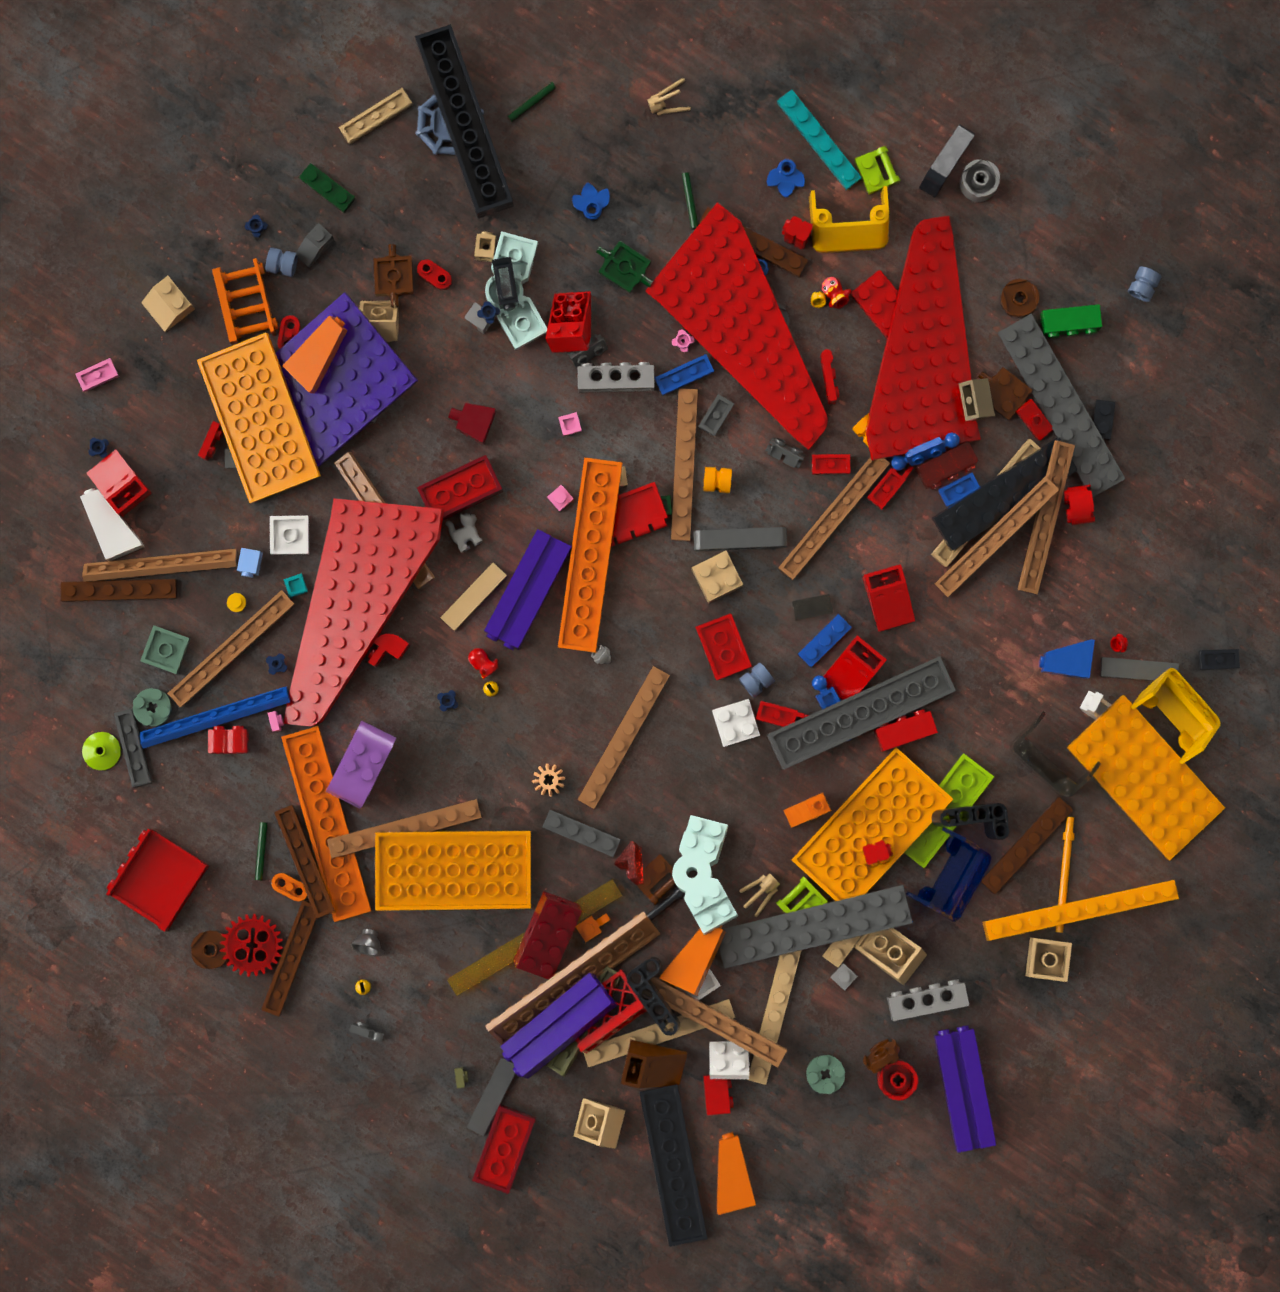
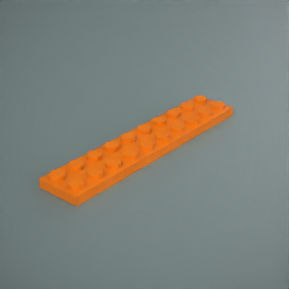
[558,457,623,653]
[281,726,372,922]

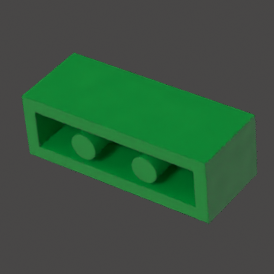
[1040,304,1102,339]

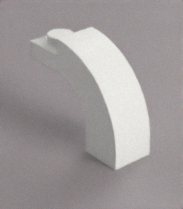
[1080,691,1111,720]

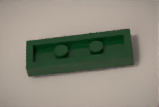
[299,163,356,213]

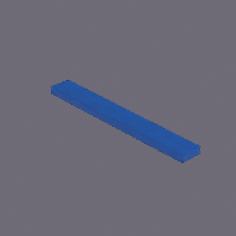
[140,686,290,749]

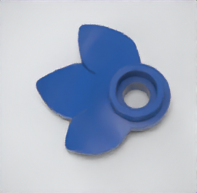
[767,159,805,197]
[572,183,610,220]

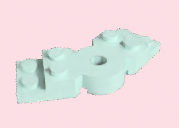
[485,231,547,350]
[672,815,738,935]

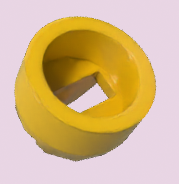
[811,291,826,308]
[483,681,499,697]
[355,979,371,995]

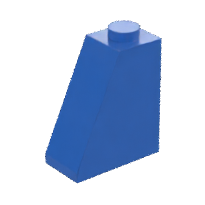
[1039,639,1095,679]

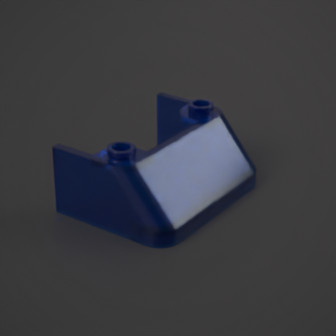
[906,827,991,922]

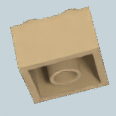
[692,551,743,604]
[1025,937,1072,982]

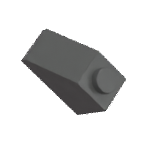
[296,223,335,268]

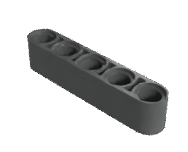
[693,527,788,551]

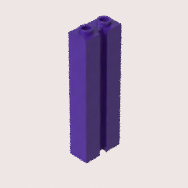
[484,529,572,650]
[500,973,617,1079]
[934,1025,996,1153]

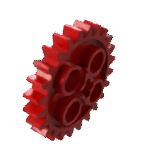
[220,914,283,977]

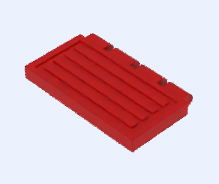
[611,482,668,547]

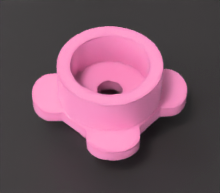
[672,330,694,352]

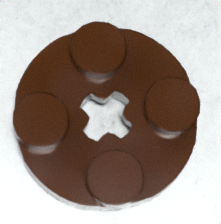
[1000,279,1039,317]
[191,930,227,969]
[863,1039,900,1073]

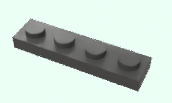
[542,810,621,857]

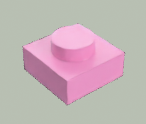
[558,412,582,437]
[547,485,574,512]
[268,711,284,732]

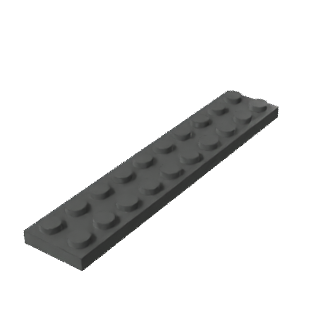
[998,314,1125,497]
[767,656,956,770]
[719,885,913,969]

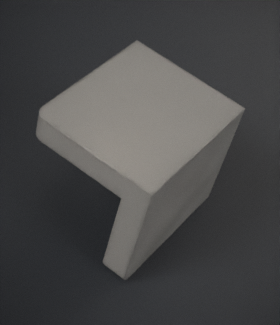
[465,303,495,334]

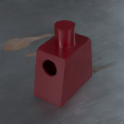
[448,403,496,445]

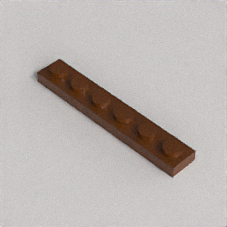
[698,207,808,278]
[61,579,177,602]
[980,797,1073,894]
[274,805,336,919]
[261,900,317,1017]

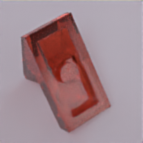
[614,842,644,885]

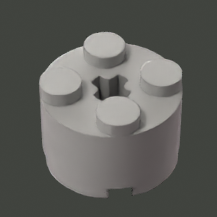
[959,159,1000,203]

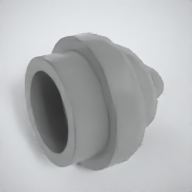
[591,645,611,664]

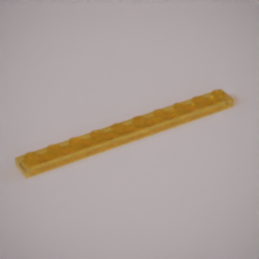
[447,879,622,996]

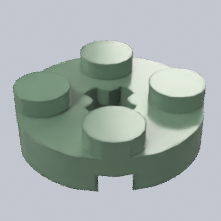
[133,688,172,727]
[806,1055,845,1094]

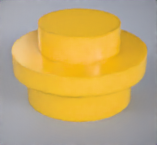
[227,593,246,612]

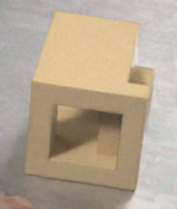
[474,232,497,262]

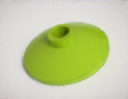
[82,732,121,770]

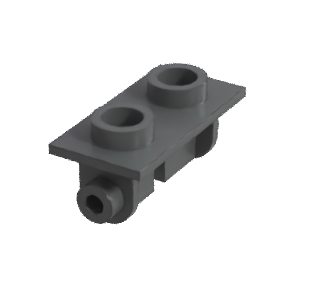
[567,334,608,368]
[765,437,806,468]

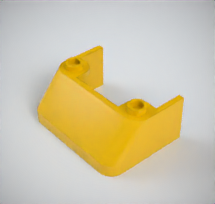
[809,186,889,253]
[1131,668,1220,764]

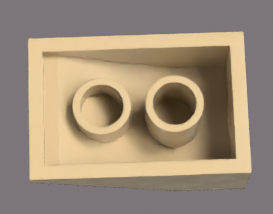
[854,928,927,986]

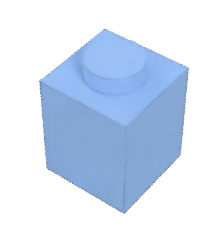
[237,548,263,578]

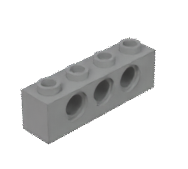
[577,362,654,392]
[887,979,969,1021]

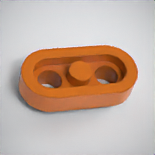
[271,873,307,901]

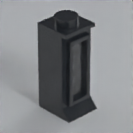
[492,257,519,311]

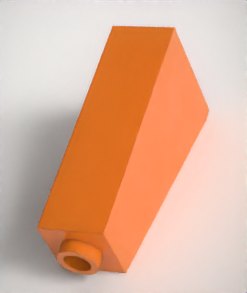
[283,316,348,394]
[783,793,831,828]
[659,926,726,996]
[717,1132,756,1215]

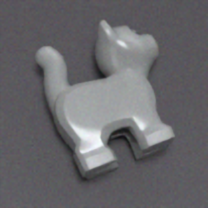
[445,513,483,553]

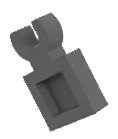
[349,1021,384,1042]

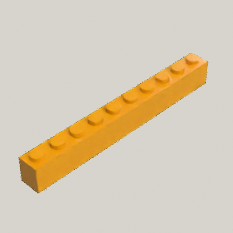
[983,880,1179,941]

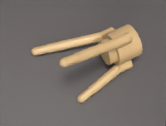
[647,78,691,116]
[739,873,780,917]

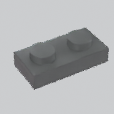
[698,394,734,437]

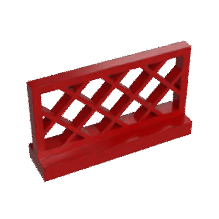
[575,970,647,1054]

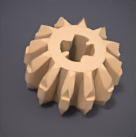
[533,764,565,796]

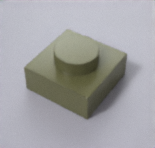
[454,1067,469,1089]

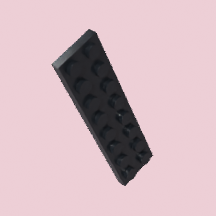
[932,438,1077,551]
[639,1084,707,1247]

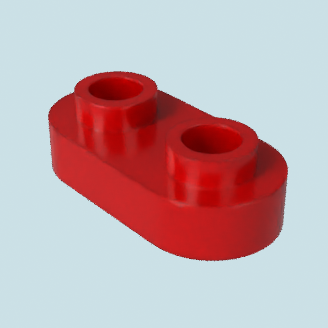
[417,259,452,290]
[278,315,301,349]

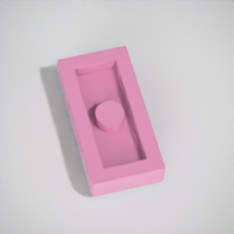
[76,358,119,392]

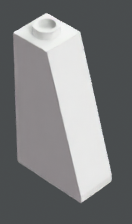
[80,488,145,561]

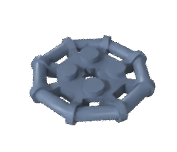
[416,95,484,155]

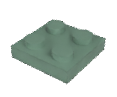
[140,625,190,674]

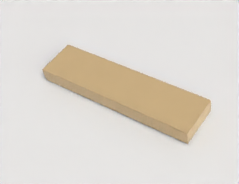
[339,88,413,145]
[440,563,507,631]

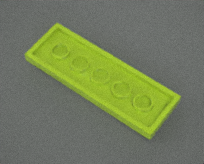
[904,753,994,868]

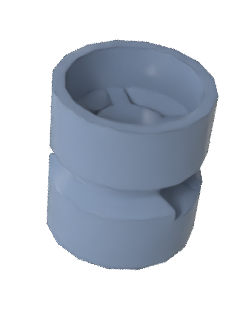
[265,247,298,277]
[1128,267,1162,302]
[739,663,775,698]

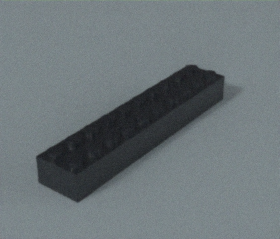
[415,24,514,219]

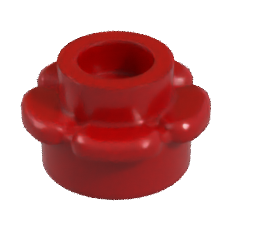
[1110,634,1128,653]

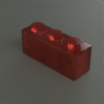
[915,441,979,490]

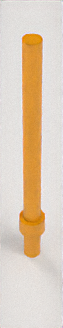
[1055,817,1075,933]

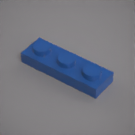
[654,354,714,396]
[797,614,852,668]

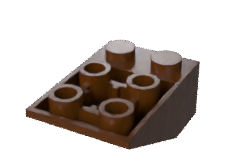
[621,1039,688,1088]

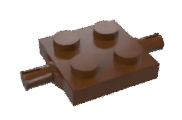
[373,244,414,308]
[978,367,1032,421]

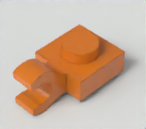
[576,913,611,942]

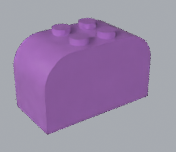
[325,721,396,809]

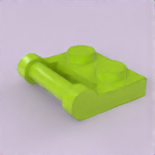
[854,146,900,195]
[776,876,828,913]

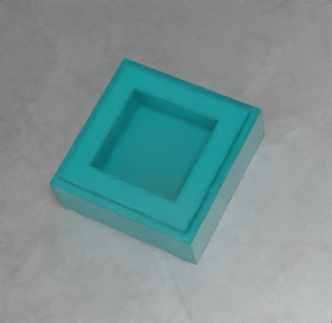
[283,573,308,598]

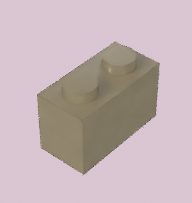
[959,378,995,421]

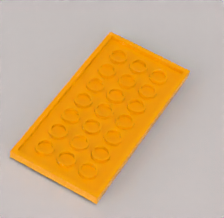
[197,332,321,503]
[1066,695,1225,861]
[791,747,954,901]
[375,831,531,911]

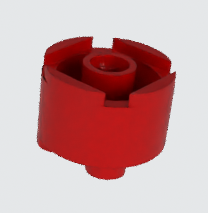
[1063,484,1095,525]
[877,1059,918,1100]

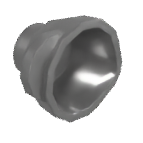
[351,929,384,956]

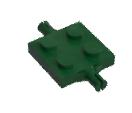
[596,240,654,293]

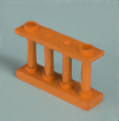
[212,258,278,346]

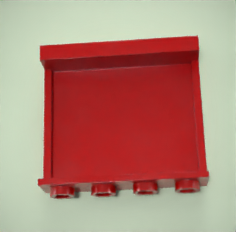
[106,829,209,932]

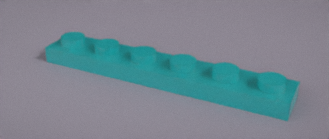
[777,90,862,191]

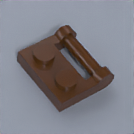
[632,854,676,905]

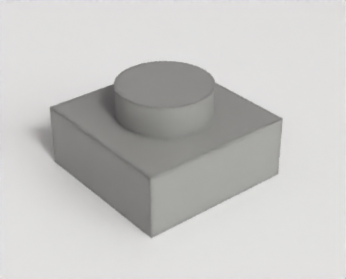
[830,963,858,991]

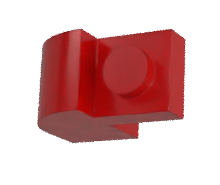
[368,634,410,667]

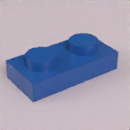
[938,472,980,507]

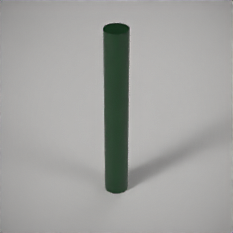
[507,82,556,122]
[682,172,698,229]
[255,822,267,881]

